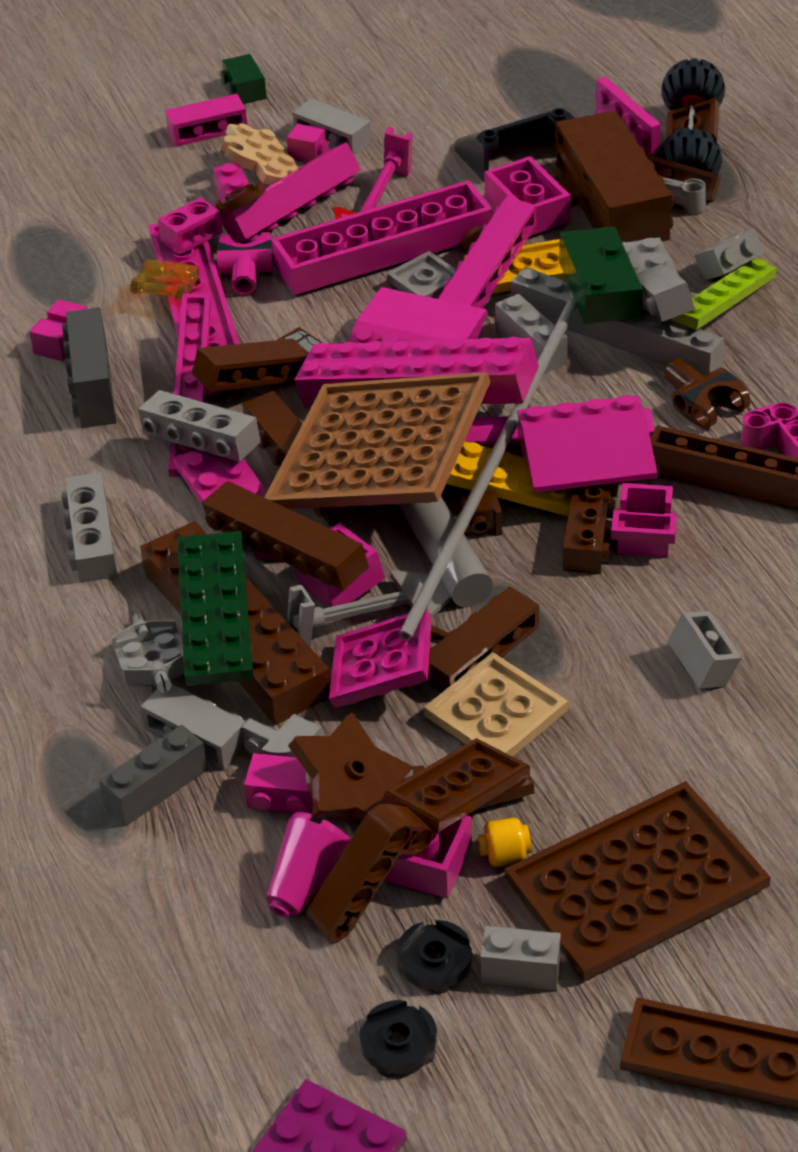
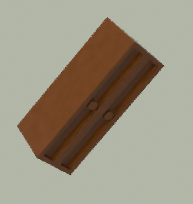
[556,110,674,242]

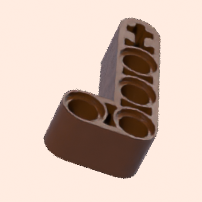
[306,804,434,943]

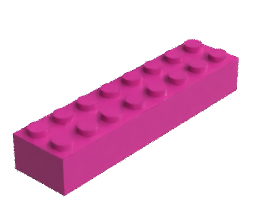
[271,180,492,295]
[294,337,539,408]

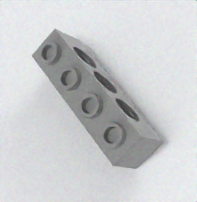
[138,390,261,462]
[61,472,118,583]

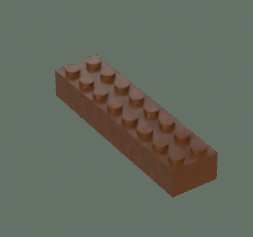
[140,521,331,726]

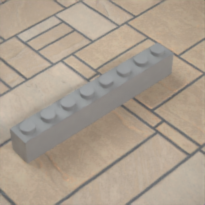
[511,267,724,375]

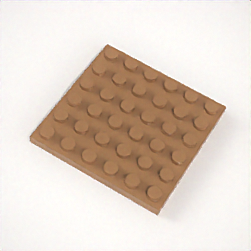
[264,372,491,509]

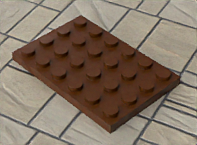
[505,781,771,981]

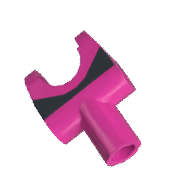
[217,232,273,296]

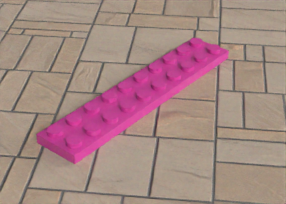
[148,224,246,396]

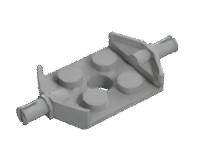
[112,613,184,693]

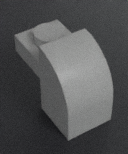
[242,714,323,757]

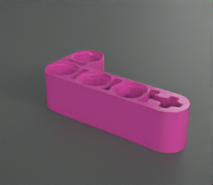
[741,402,798,458]

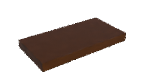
[383,738,530,833]

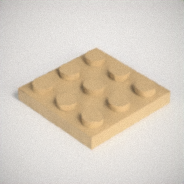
[424,652,568,757]

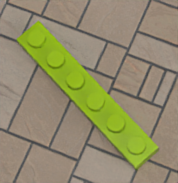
[671,259,777,330]

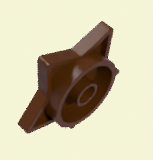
[288,713,412,821]

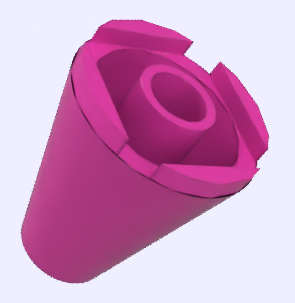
[266,812,351,918]

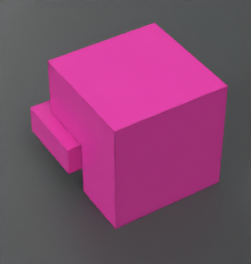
[611,483,677,558]

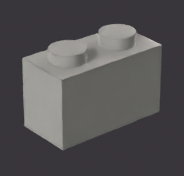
[694,228,765,280]
[667,611,742,689]
[481,926,561,991]

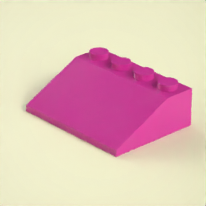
[348,287,488,343]
[517,395,658,493]

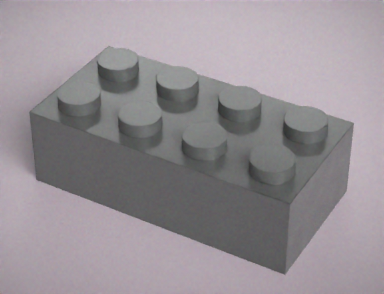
[62,307,117,428]

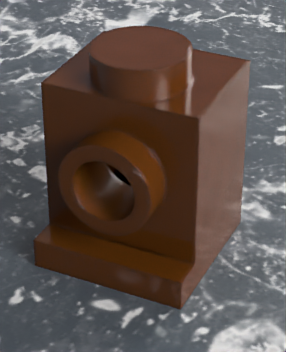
[454,492,502,536]

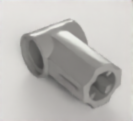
[663,177,706,215]

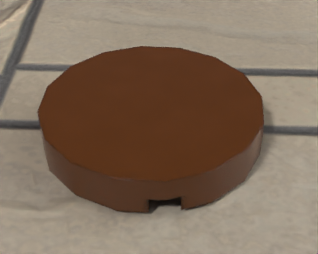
[214,181,266,214]

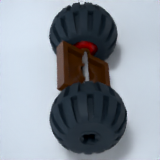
[657,58,725,174]

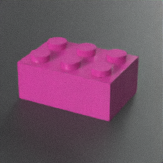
[484,156,571,236]

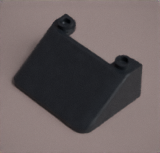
[454,108,575,182]

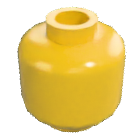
[477,817,531,867]

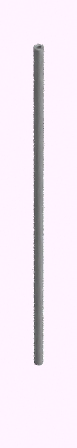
[399,301,577,641]

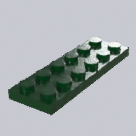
[177,531,254,686]

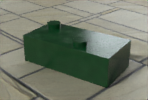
[559,227,643,324]

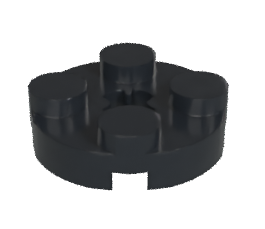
[398,920,472,994]
[359,1000,437,1077]

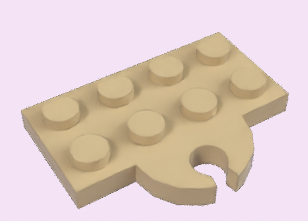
[220,123,298,185]

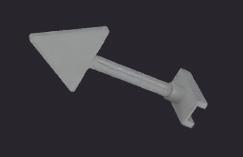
[286,570,452,648]

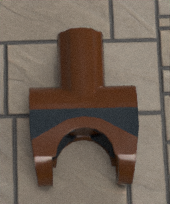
[664,358,751,429]

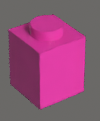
[287,124,328,163]

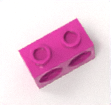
[158,197,223,255]

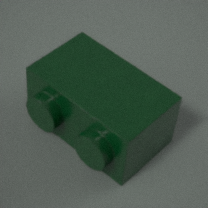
[220,54,267,104]

